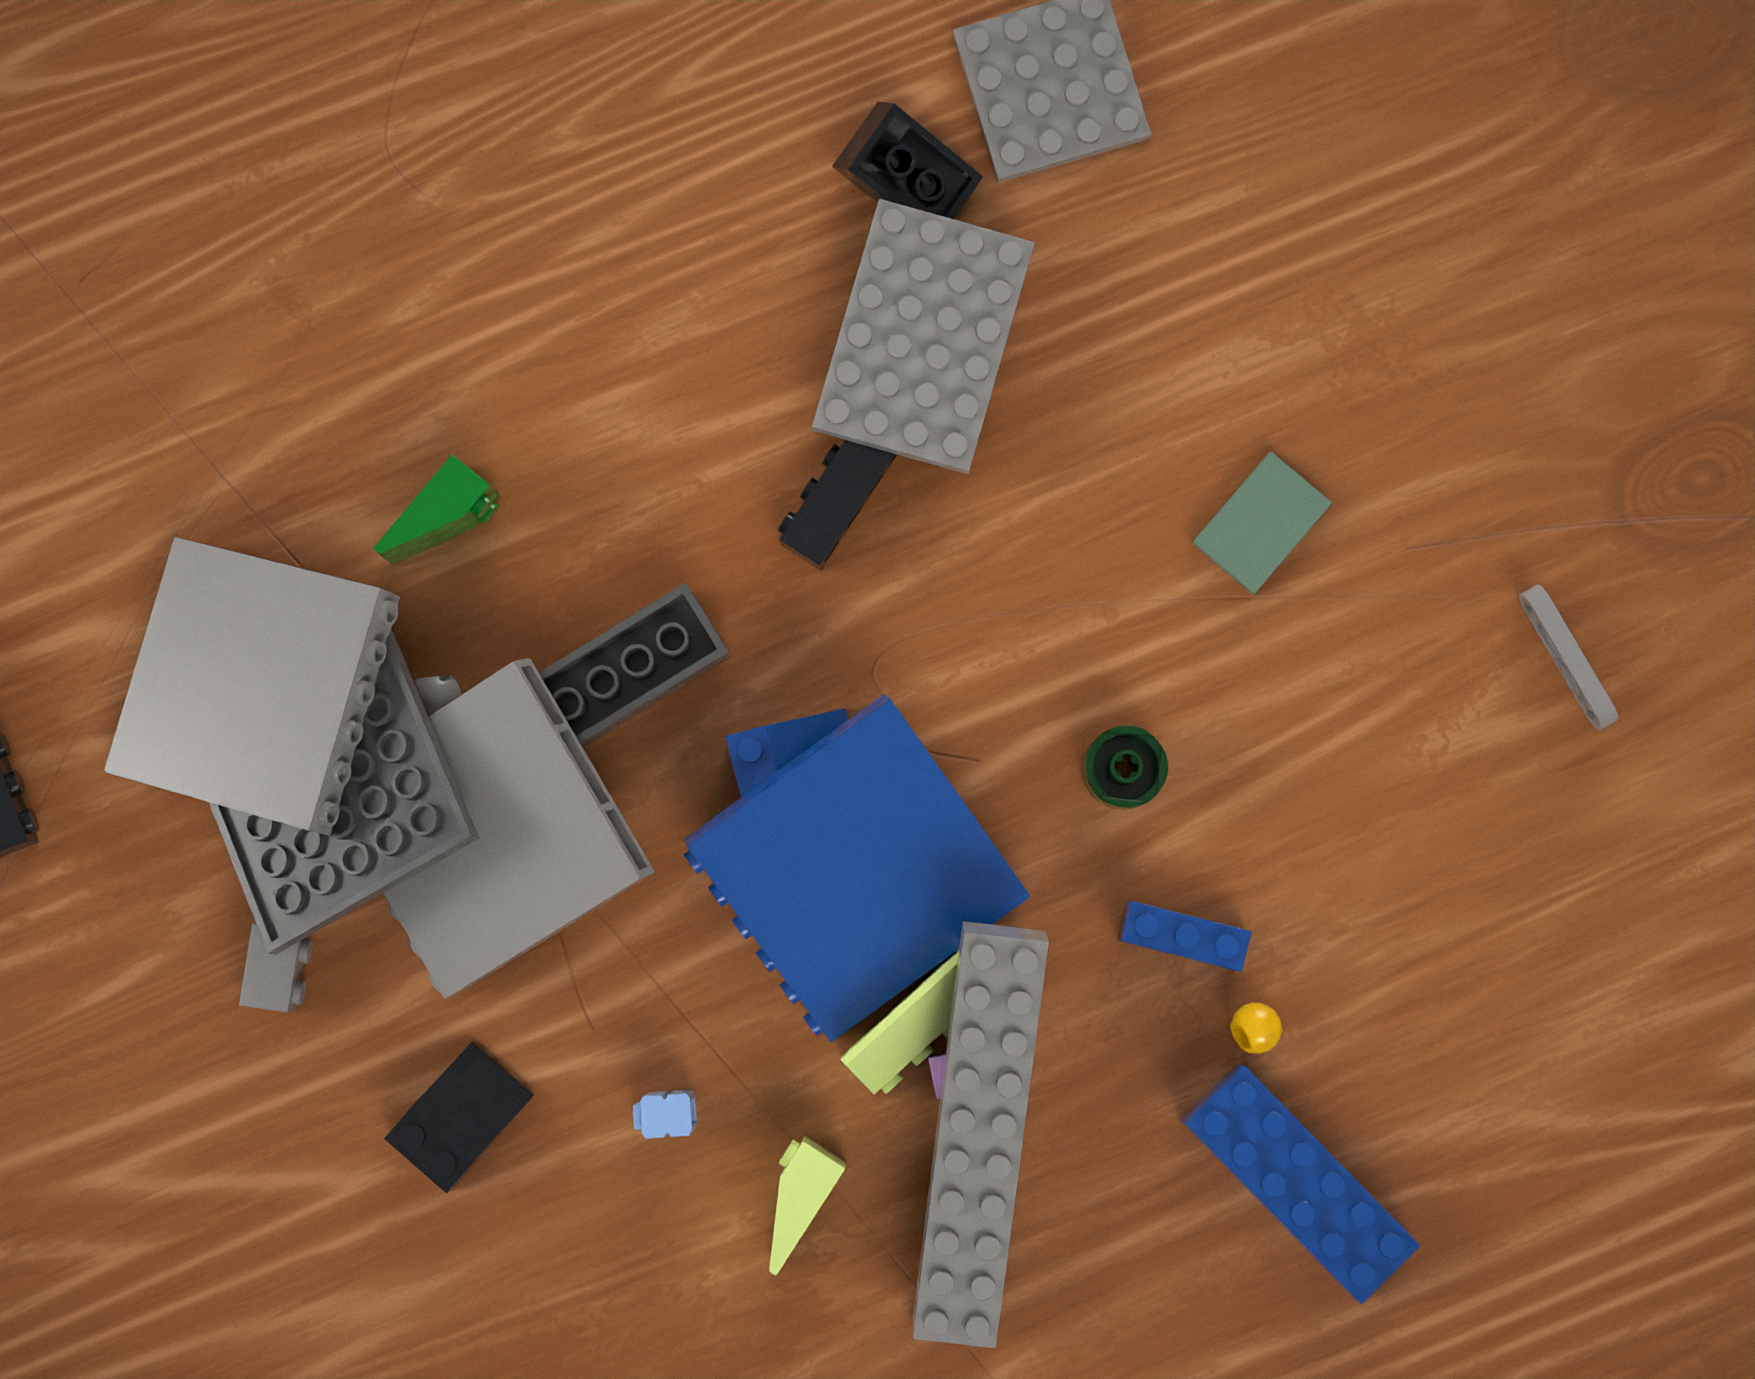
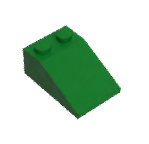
[373,454,500,565]

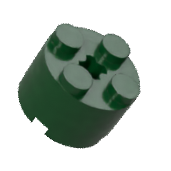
[1082,725,1168,810]

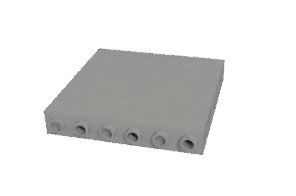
[104,537,400,836]
[384,658,655,999]

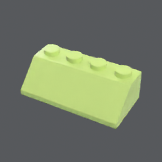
[840,949,959,1094]

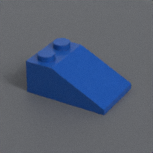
[725,708,848,797]

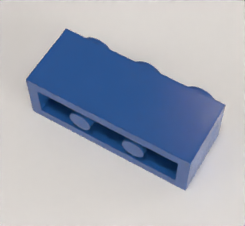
[1118,901,1252,972]

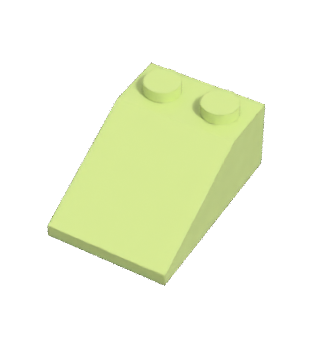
[769,1136,846,1276]

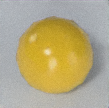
[1230,1002,1283,1054]

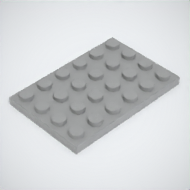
[812,199,1035,474]

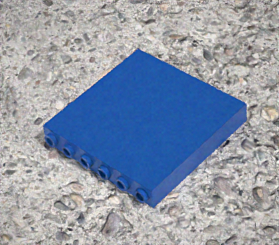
[683,694,1031,1042]

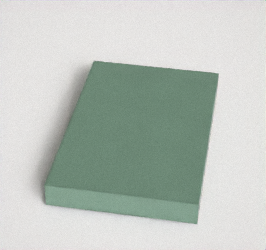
[1191,451,1332,596]

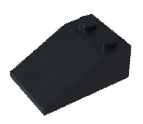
[832,102,983,219]
[384,1042,534,1193]

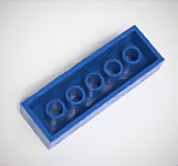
[1180,1063,1420,1305]

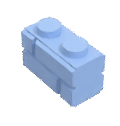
[633,1089,697,1139]

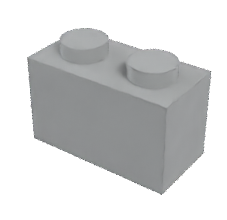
[239,923,313,1012]

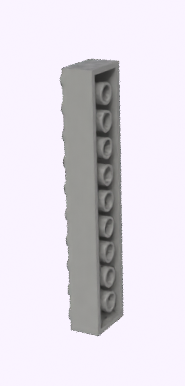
[912,921,1049,1348]

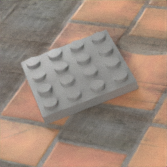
[952,0,1152,183]

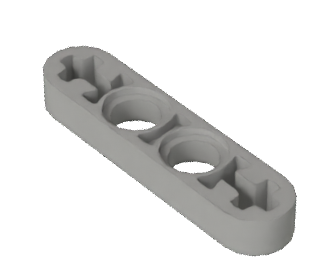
[1519,584,1619,731]

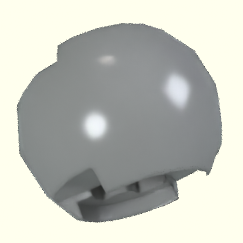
[414,675,462,717]

